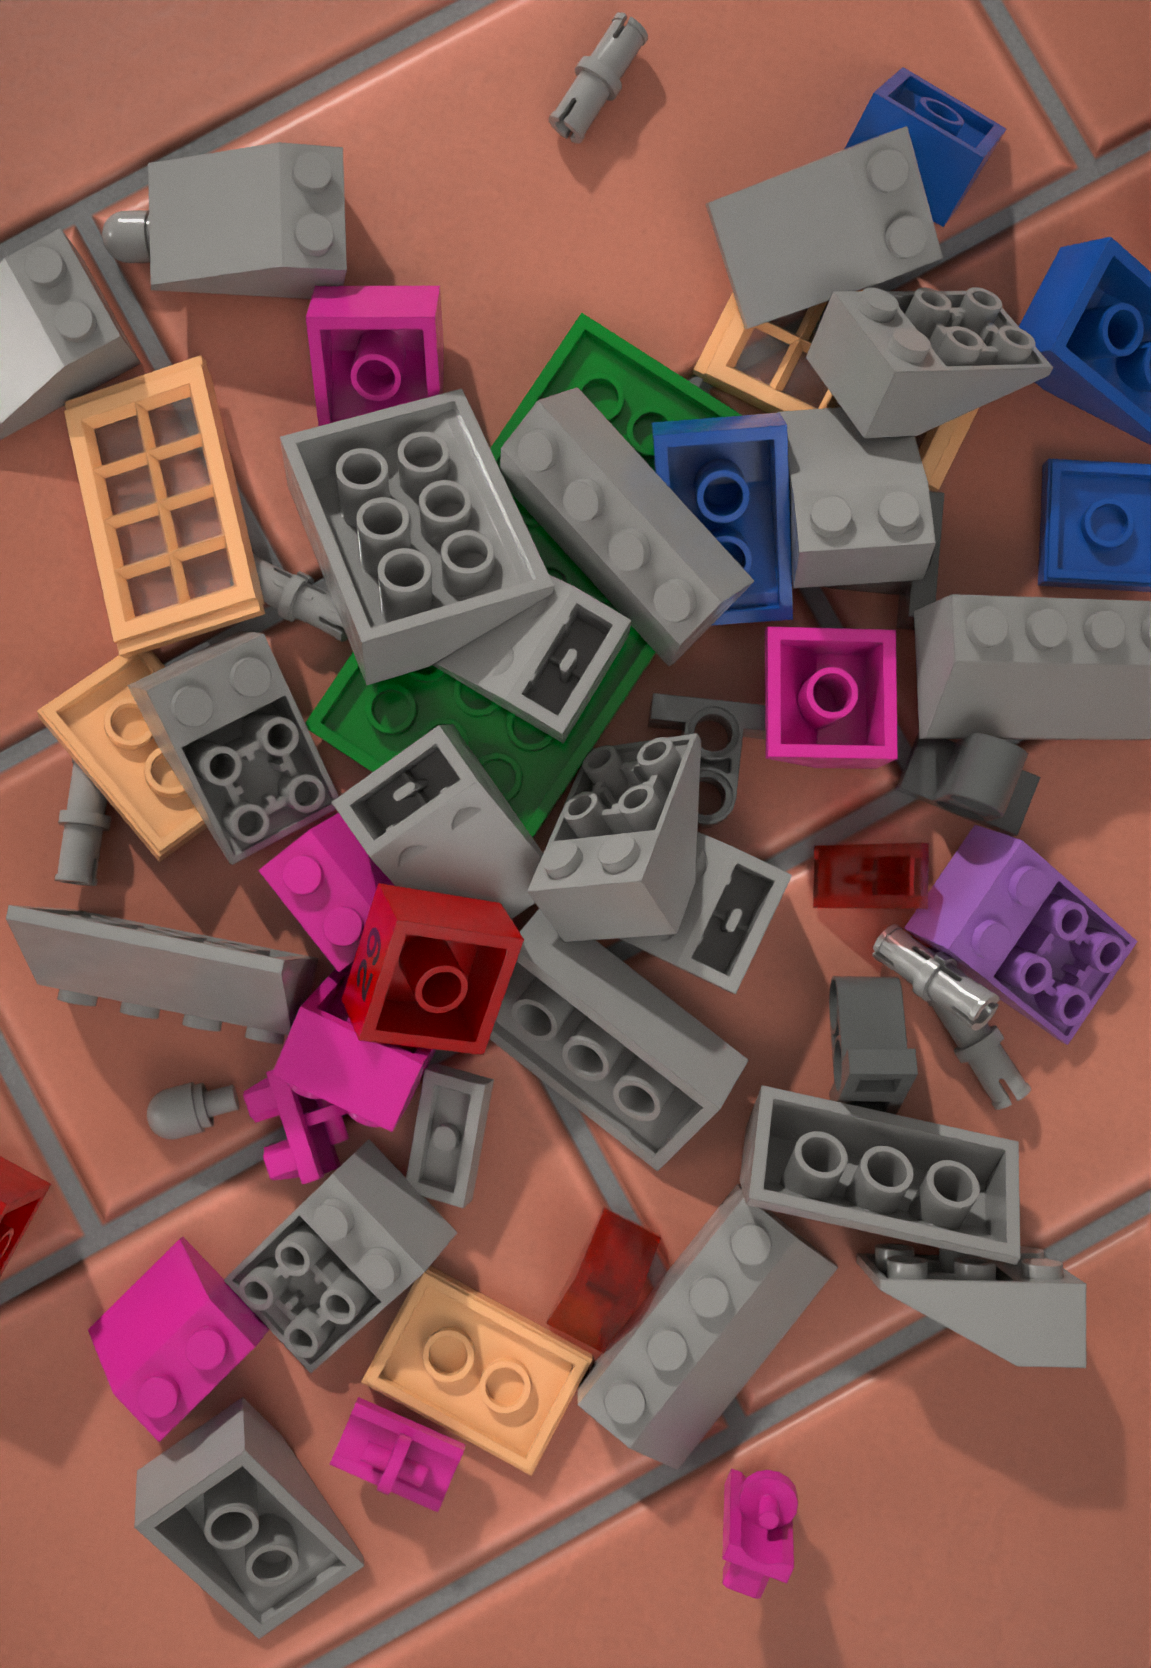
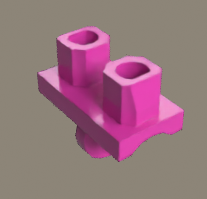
[243,1069,349,1185]
[329,1397,466,1512]
[722,1468,798,1599]

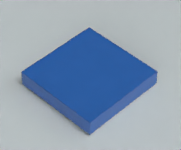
[1038,458,1151,592]

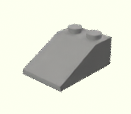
[705,126,943,329]
[148,142,347,299]
[0,228,141,440]
[778,407,936,588]
[134,1397,364,1639]

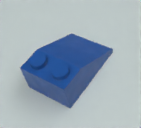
[1018,237,1151,445]
[652,413,793,626]

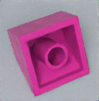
[306,286,444,426]
[765,627,898,769]
[258,813,395,973]
[272,969,436,1132]
[88,1237,269,1442]

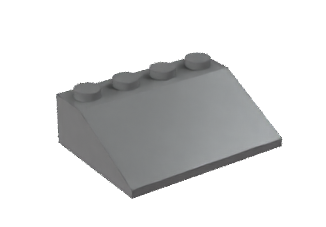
[280,388,554,685]
[6,905,319,1044]

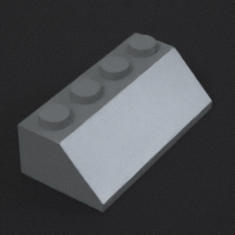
[500,387,754,666]
[914,594,1151,740]
[490,908,749,1171]
[739,1085,1021,1265]
[578,1184,838,1470]

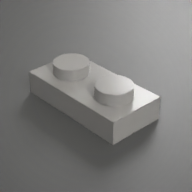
[406,1063,494,1208]

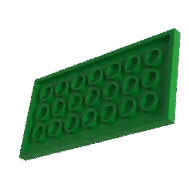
[305,313,742,839]

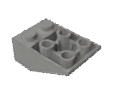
[806,287,1053,438]
[433,575,631,744]
[128,631,339,865]
[331,724,543,919]
[527,733,701,942]
[618,832,792,994]
[224,1139,457,1373]
[857,1243,1086,1368]

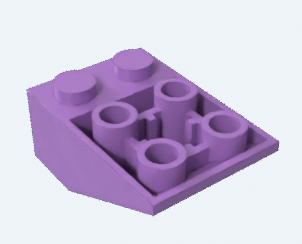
[904,825,1138,1045]

